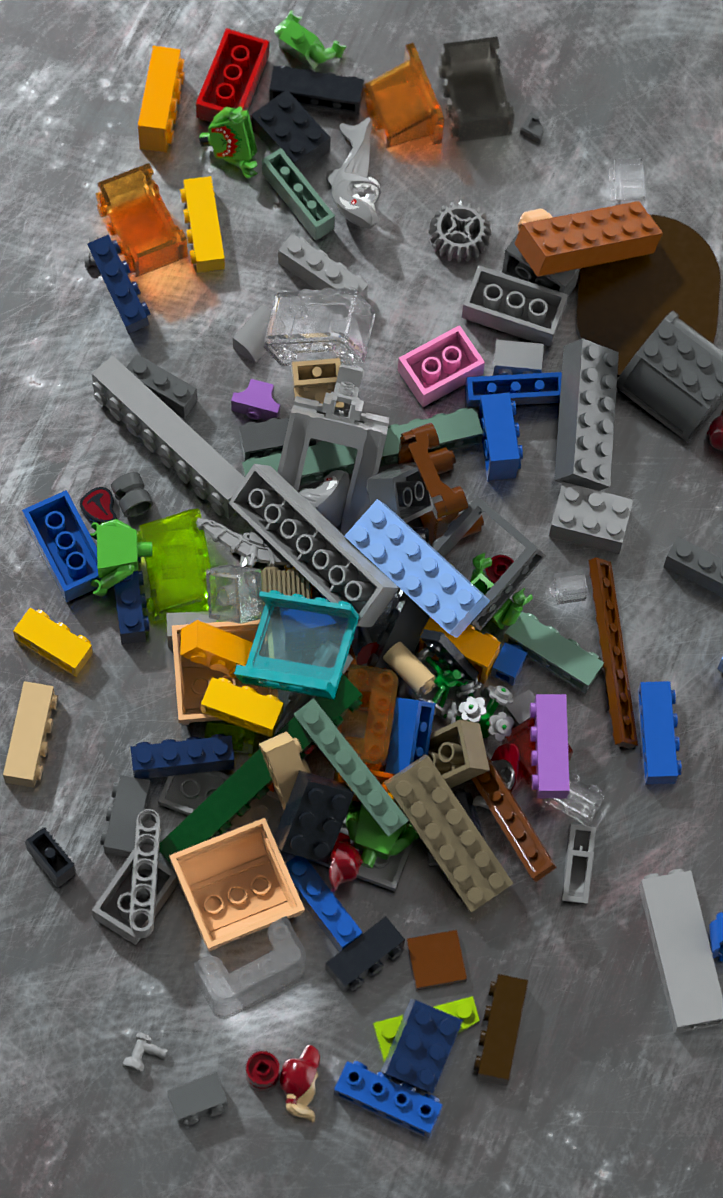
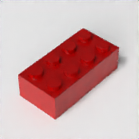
[196,28,269,122]

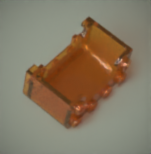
[95,163,188,278]
[335,664,398,772]

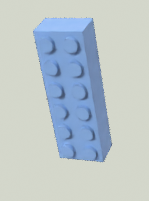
[344,499,490,638]

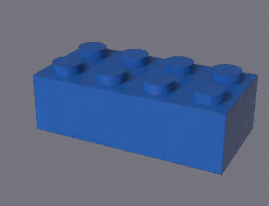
[22,490,101,602]

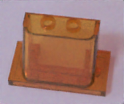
[364,43,445,148]

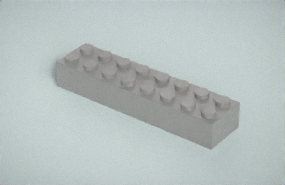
[92,355,245,519]
[228,464,399,627]

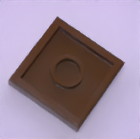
[406,930,467,990]

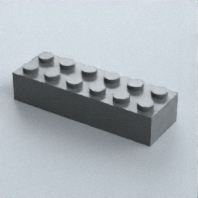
[554,338,619,491]

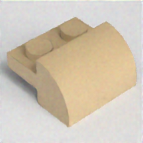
[292,358,344,409]

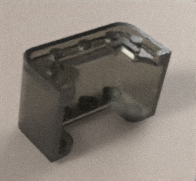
[438,36,515,142]

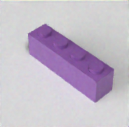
[530,694,570,799]

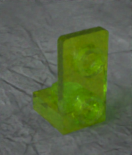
[204,723,256,754]

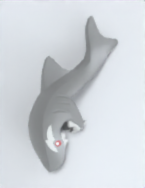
[326,117,381,228]
[229,470,350,573]

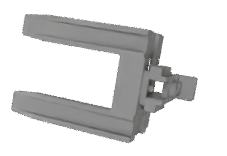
[277,364,389,536]

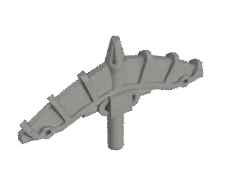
[196,518,293,569]

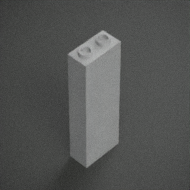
[639,869,723,1033]

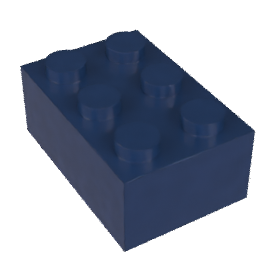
[381,999,463,1093]

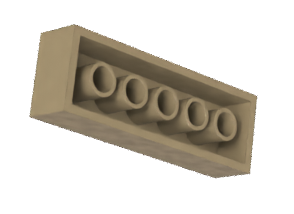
[384,754,514,912]

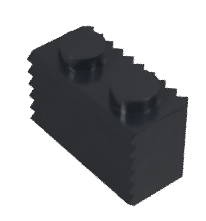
[25,827,76,888]

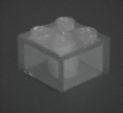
[206,565,264,624]

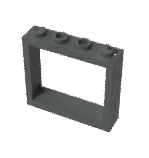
[432,496,546,630]

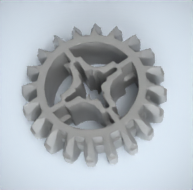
[428,201,492,263]

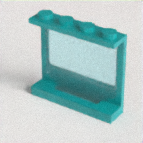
[234,590,360,699]

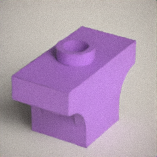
[231,379,280,420]

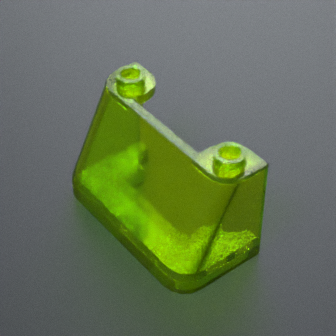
[137,508,216,621]

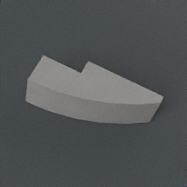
[562,824,596,903]

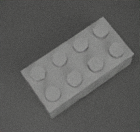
[461,265,568,347]

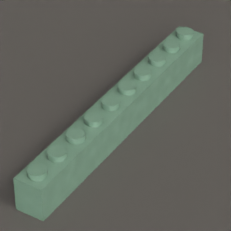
[242,408,483,486]

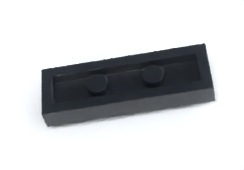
[420,629,479,681]

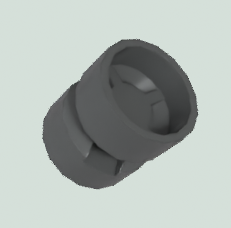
[111,472,153,518]

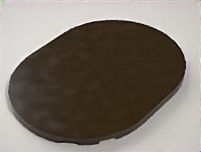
[576,214,721,378]

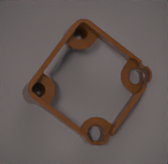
[397,423,484,546]

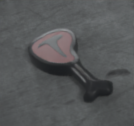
[79,487,139,542]

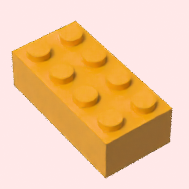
[138,46,185,153]

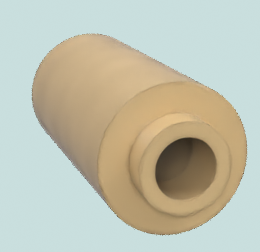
[383,642,436,695]

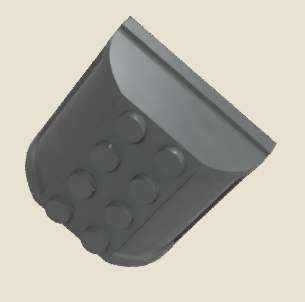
[617,311,723,443]

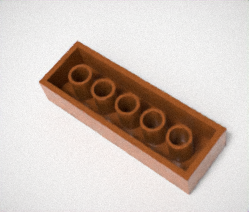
[515,201,663,277]

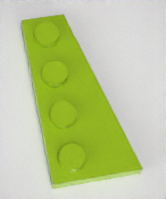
[373,996,480,1062]

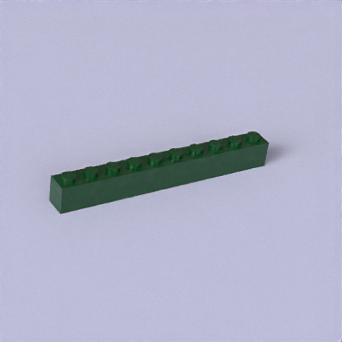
[159,673,364,866]

